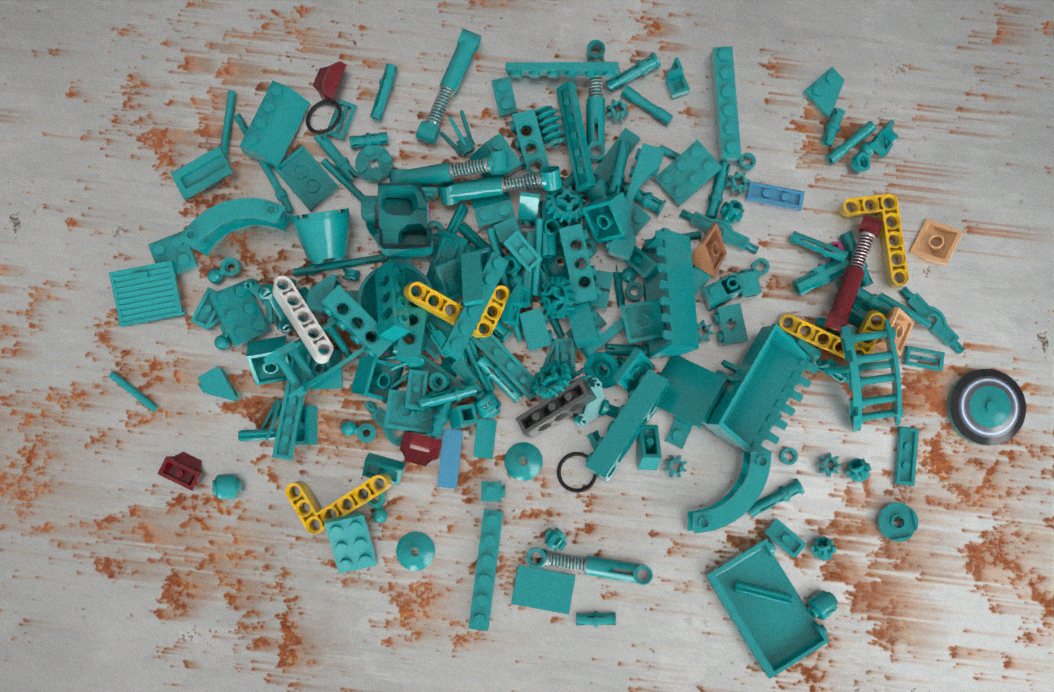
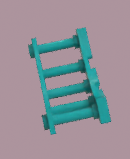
[179,198,294,257]
[263,307,375,399]
[840,319,904,432]
[687,451,771,533]

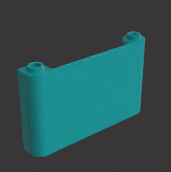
[705,538,830,679]

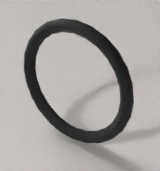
[306,99,342,134]
[557,452,597,493]

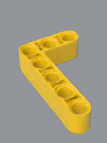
[838,194,909,288]
[403,282,510,338]
[778,310,886,364]
[285,473,392,534]

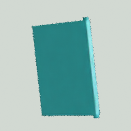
[109,260,185,327]
[657,355,728,429]

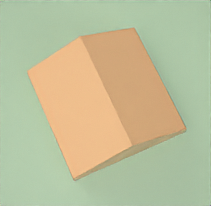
[910,219,963,266]

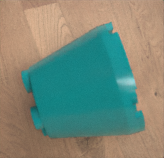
[291,208,350,264]

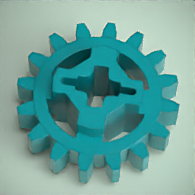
[545,184,587,224]
[540,277,577,318]
[532,360,572,399]

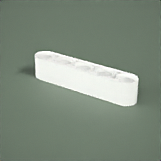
[272,275,333,364]

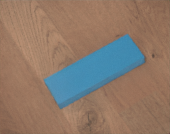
[745,181,805,211]
[437,429,463,489]

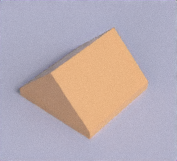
[875,307,915,356]

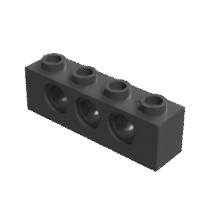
[515,378,596,438]

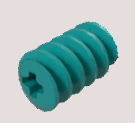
[535,106,566,149]

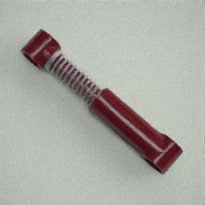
[825,215,883,332]

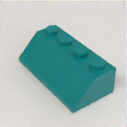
[240,80,310,168]

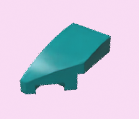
[870,119,899,158]

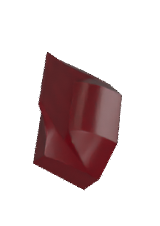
[313,61,347,100]
[399,431,442,466]
[157,452,202,491]

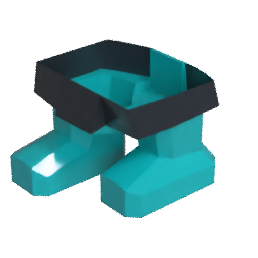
[361,182,433,259]

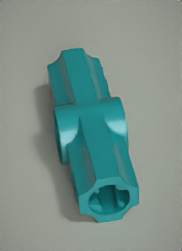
[539,200,560,259]
[792,259,850,296]

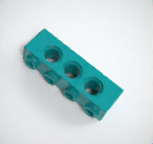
[509,109,549,191]
[559,223,601,306]
[374,260,410,342]
[393,281,432,364]
[320,285,394,359]

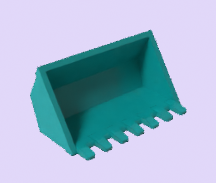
[641,227,699,359]
[706,323,819,455]

